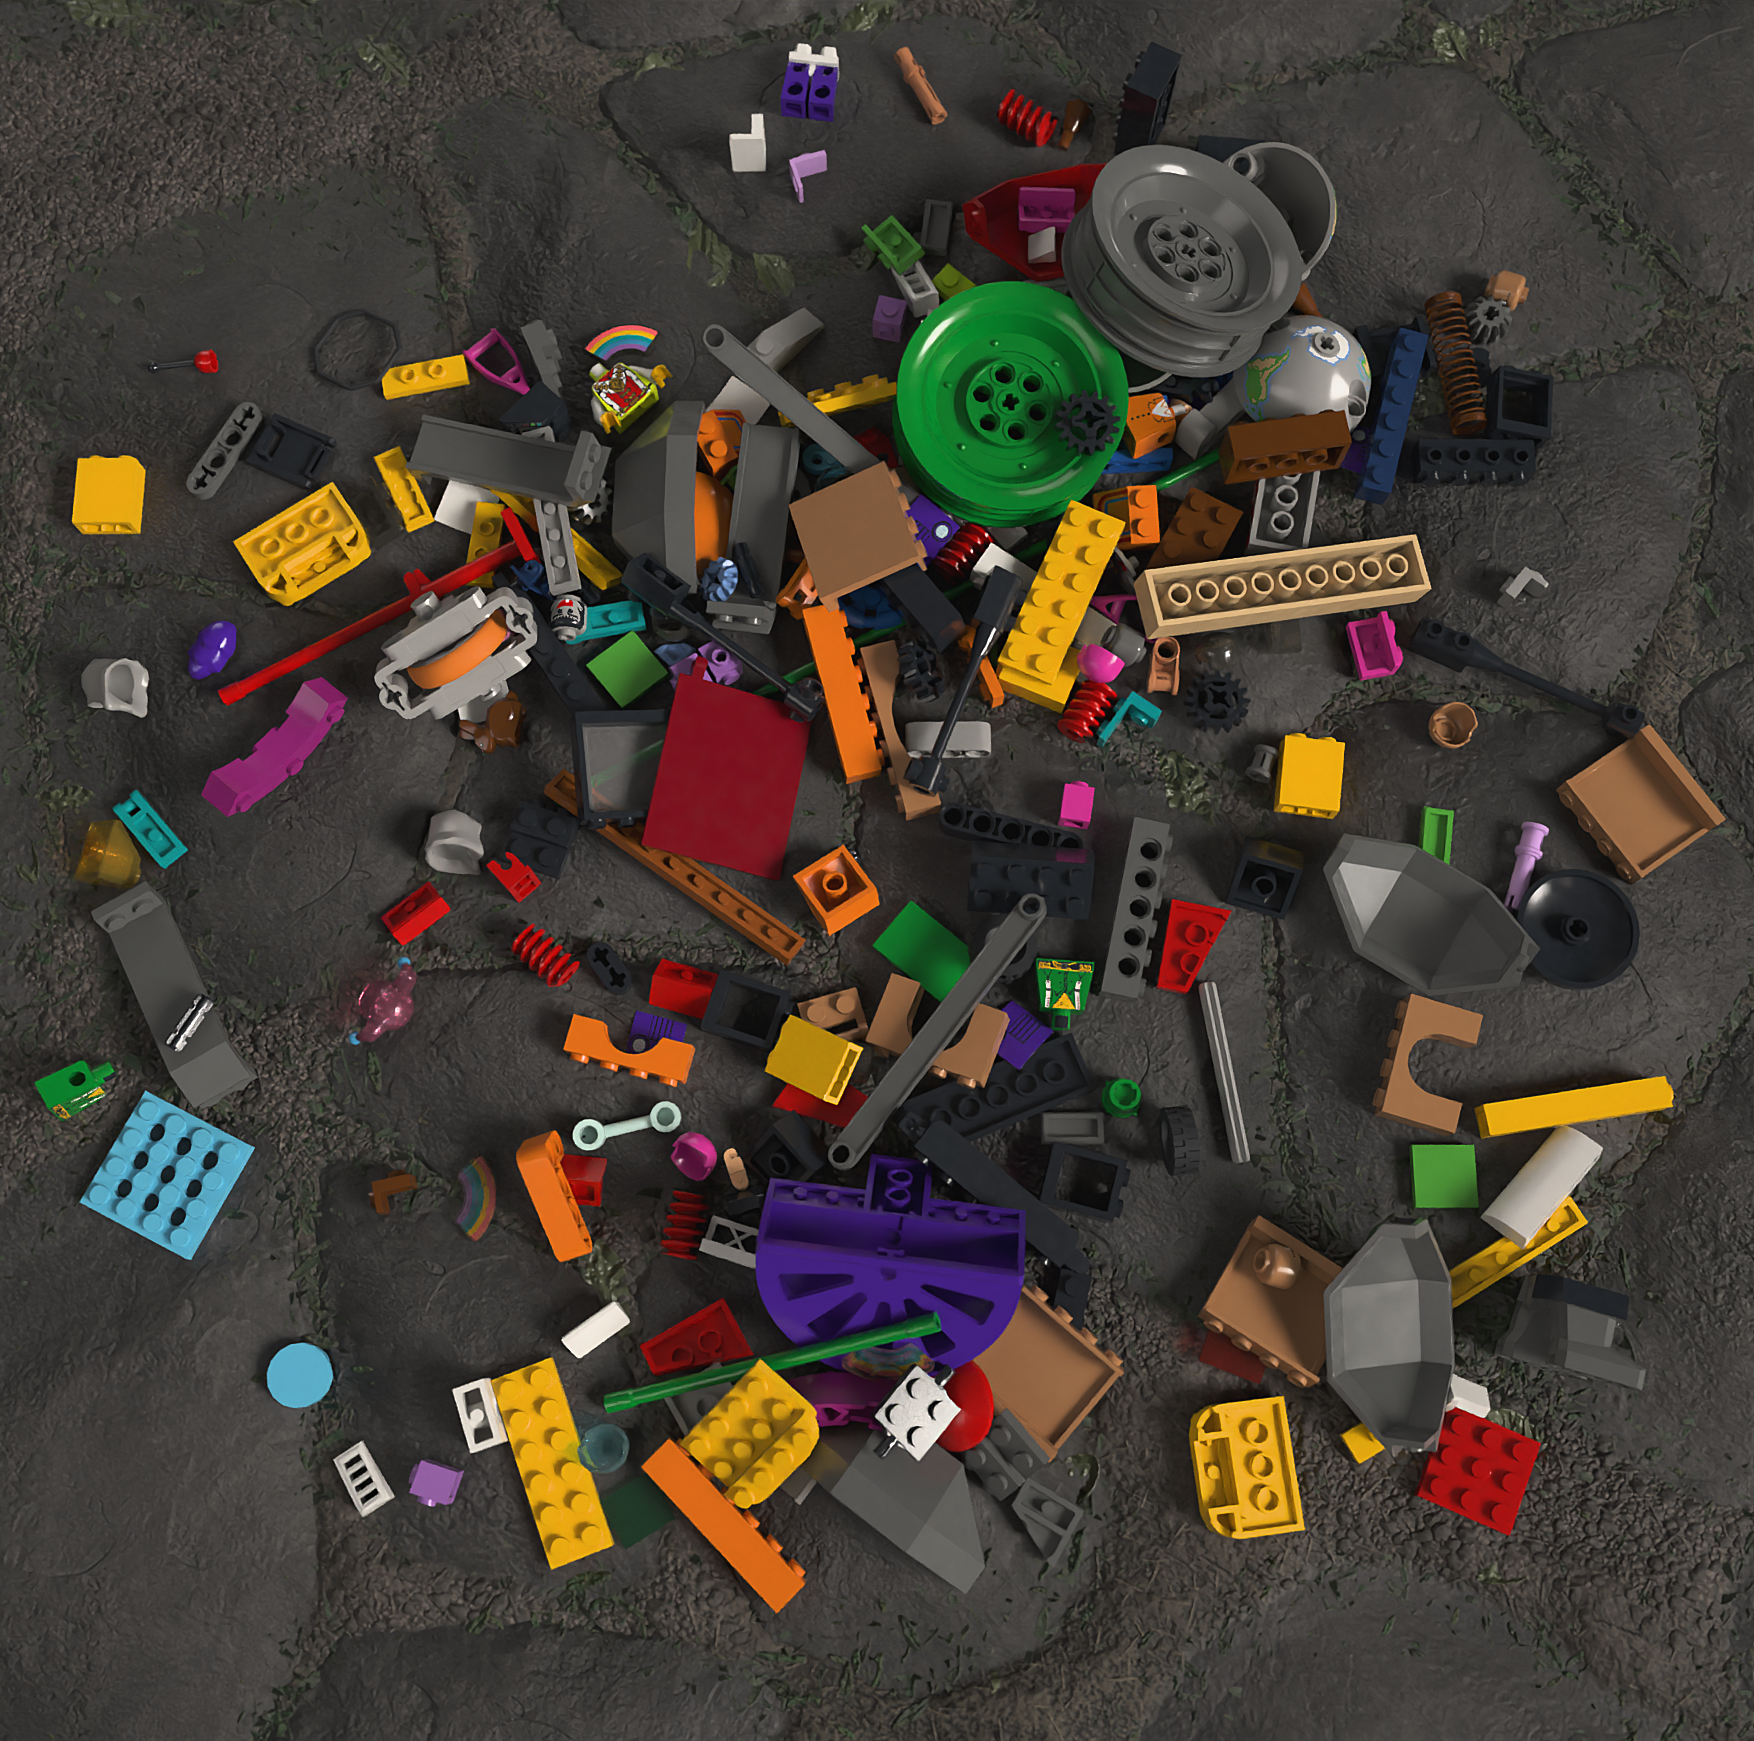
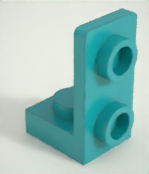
[1096,691,1162,748]

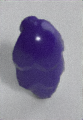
[187,620,237,680]

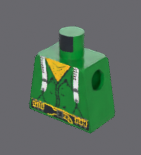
[1034,958,1094,1031]
[34,1060,118,1122]

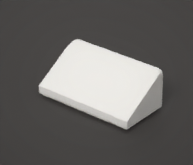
[561,1301,630,1358]

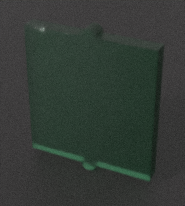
[600,1473,675,1550]

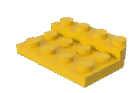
[777,374,897,428]
[233,482,371,606]
[680,1359,820,1509]
[1189,1396,1305,1539]

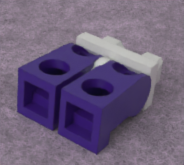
[780,43,839,122]

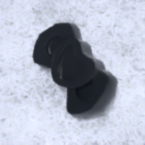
[1466,347,1492,389]

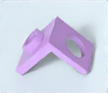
[789,150,827,203]

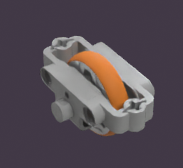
[374,586,537,720]

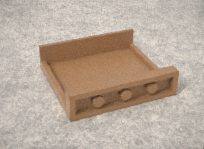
[788,461,928,613]
[1556,724,1726,885]
[1198,1215,1343,1388]
[972,1284,1124,1463]

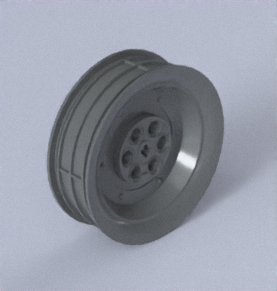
[1061,145,1302,377]

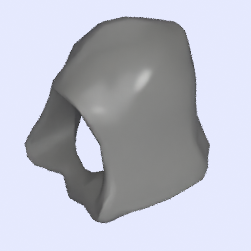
[81,658,149,718]
[424,810,484,875]

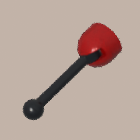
[148,350,218,374]

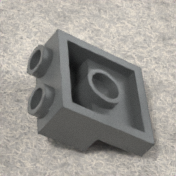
[521,320,562,397]
[959,1408,1050,1502]

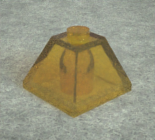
[74,819,141,889]

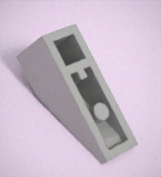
[747,308,824,373]

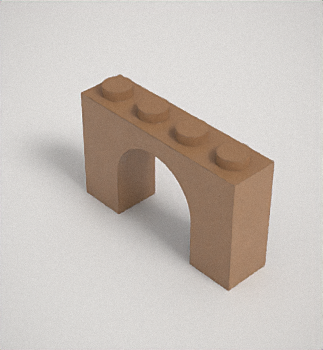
[865,973,1010,1089]
[1373,994,1483,1137]

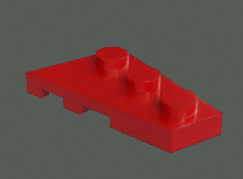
[1156,899,1231,995]
[772,1083,868,1128]
[640,1298,754,1376]

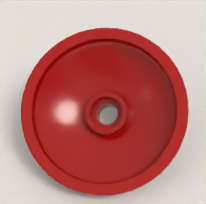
[929,1360,994,1452]

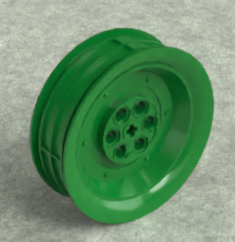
[892,281,1129,528]

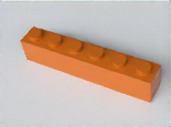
[802,605,885,784]
[641,1437,806,1613]

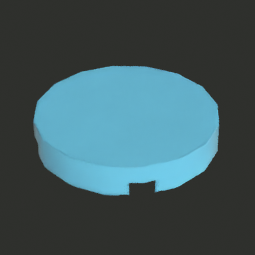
[267,1343,333,1408]

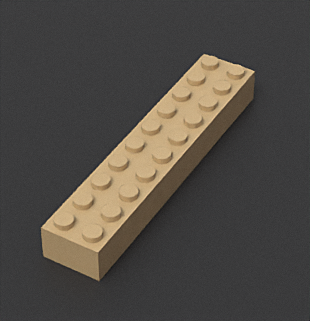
[1134,534,1431,639]

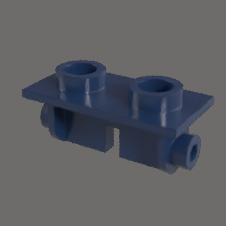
[510,560,553,601]

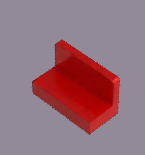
[649,958,719,1019]
[560,1154,607,1207]

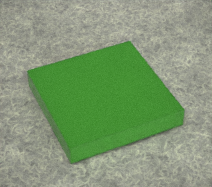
[586,630,669,710]
[1409,1145,1479,1208]

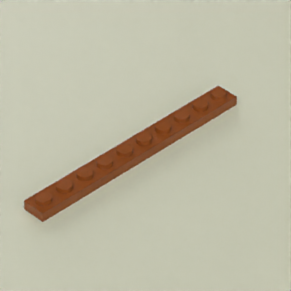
[544,769,806,966]

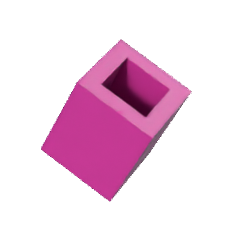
[1058,781,1095,830]

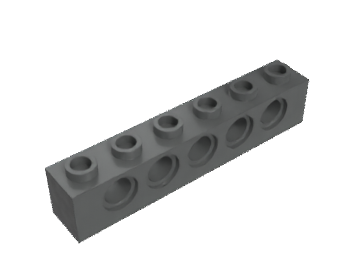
[1098,817,1173,1004]

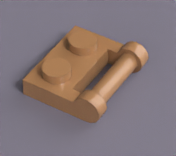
[797,987,869,1042]

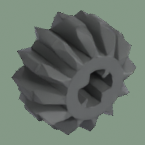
[1461,295,1512,346]
[566,479,613,524]

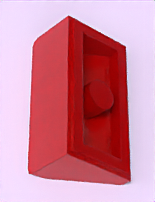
[381,881,451,945]

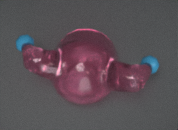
[349,956,417,1045]

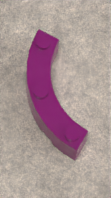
[201,677,348,817]
[785,1371,897,1431]

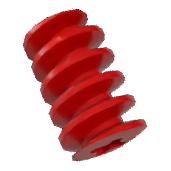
[996,89,1057,147]
[931,523,994,586]
[1057,679,1117,744]
[511,923,580,987]
[660,1190,710,1260]

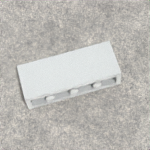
[1480,1126,1603,1249]

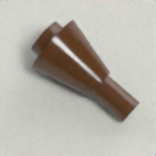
[1057,99,1092,151]
[1291,283,1324,318]

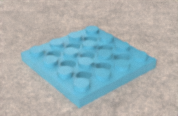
[80,1091,255,1260]

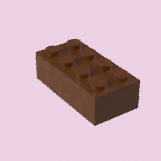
[1218,409,1352,484]
[1145,486,1243,570]

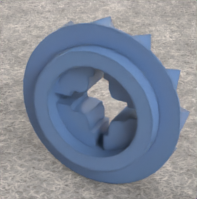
[699,557,738,602]

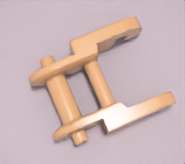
[724,1148,749,1190]

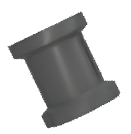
[1245,744,1281,783]

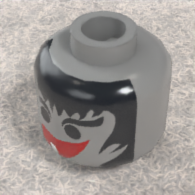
[548,595,587,641]

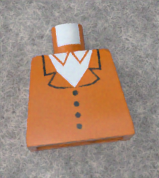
[1122,393,1186,460]

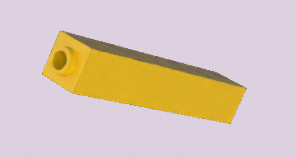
[1474,1076,1674,1139]

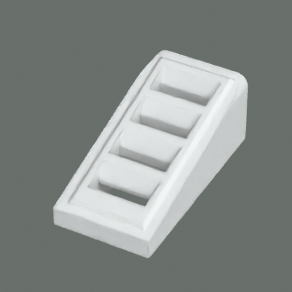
[891,260,939,317]
[334,1441,395,1517]

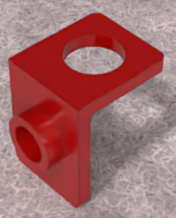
[852,427,898,468]

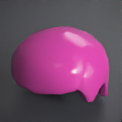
[1077,644,1125,683]
[671,1132,717,1181]

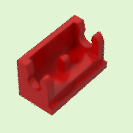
[486,852,542,903]

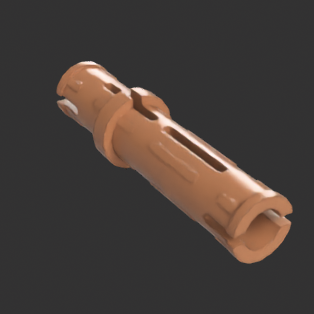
[894,47,947,124]

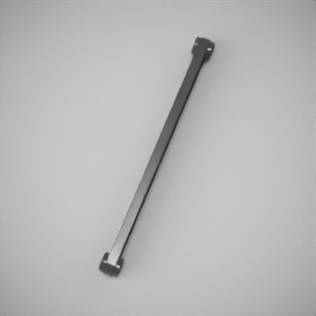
[701,324,953,540]
[828,894,1047,1171]

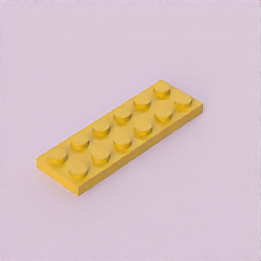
[998,500,1125,686]
[491,1357,614,1570]

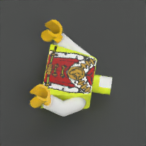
[589,363,672,434]

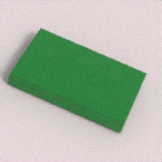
[872,900,971,1004]

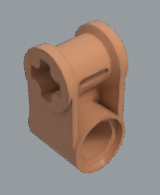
[1146,636,1180,696]

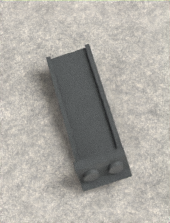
[405,415,611,508]
[706,423,808,634]
[91,881,258,1109]

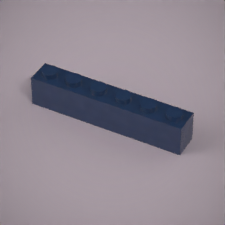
[1354,328,1428,505]

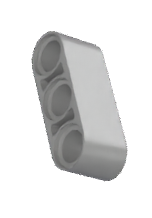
[905,721,991,758]

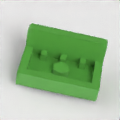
[861,215,925,275]

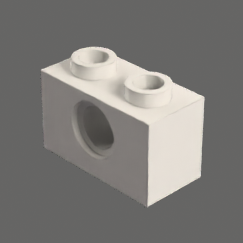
[452,1378,509,1453]

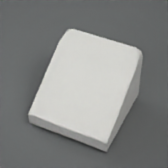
[1028,227,1056,263]

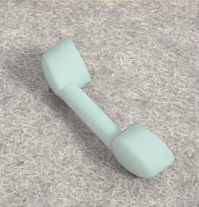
[573,1101,681,1150]

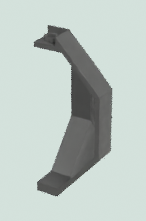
[612,401,706,597]
[1323,833,1540,996]
[1323,1216,1455,1457]
[800,1420,985,1594]

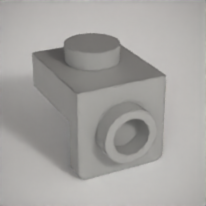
[1497,566,1549,609]

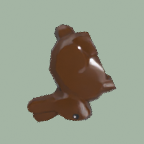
[459,691,527,754]

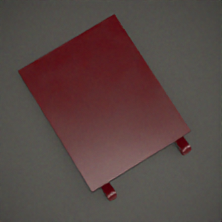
[640,656,813,881]

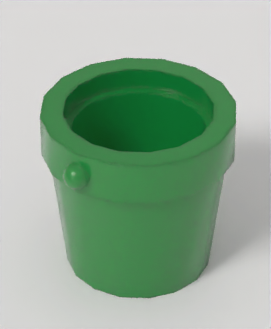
[1101,1078,1142,1119]

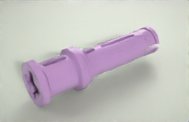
[1504,822,1549,913]

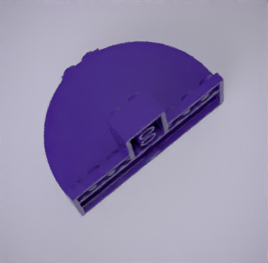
[756,1154,1026,1381]

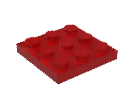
[1414,1407,1541,1536]

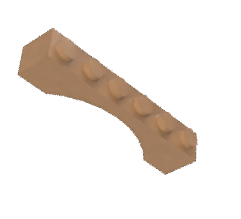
[856,640,941,821]

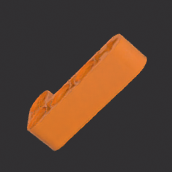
[516,1130,592,1263]

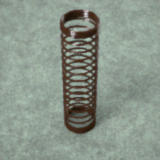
[1424,291,1489,435]

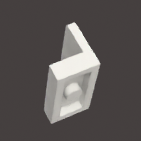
[729,114,766,171]

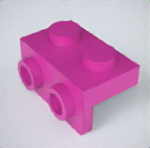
[1017,187,1075,234]
[1346,611,1403,681]

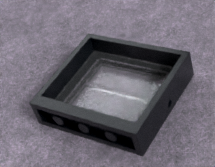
[569,709,671,829]

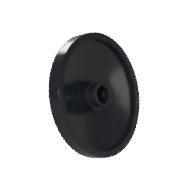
[1514,869,1640,991]

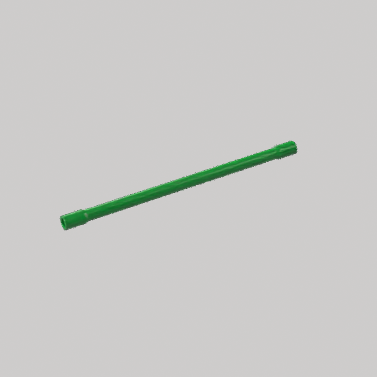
[603,1312,941,1413]

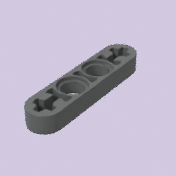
[187,402,264,500]

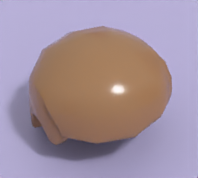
[1428,701,1478,749]

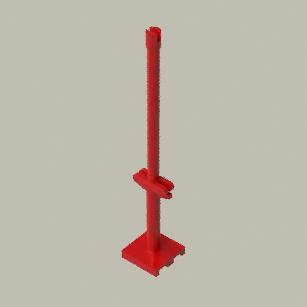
[218,507,542,706]

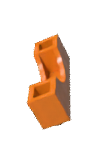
[563,1014,695,1087]

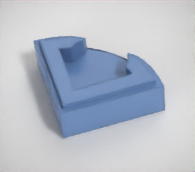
[654,643,696,666]

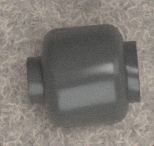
[1100,623,1146,667]

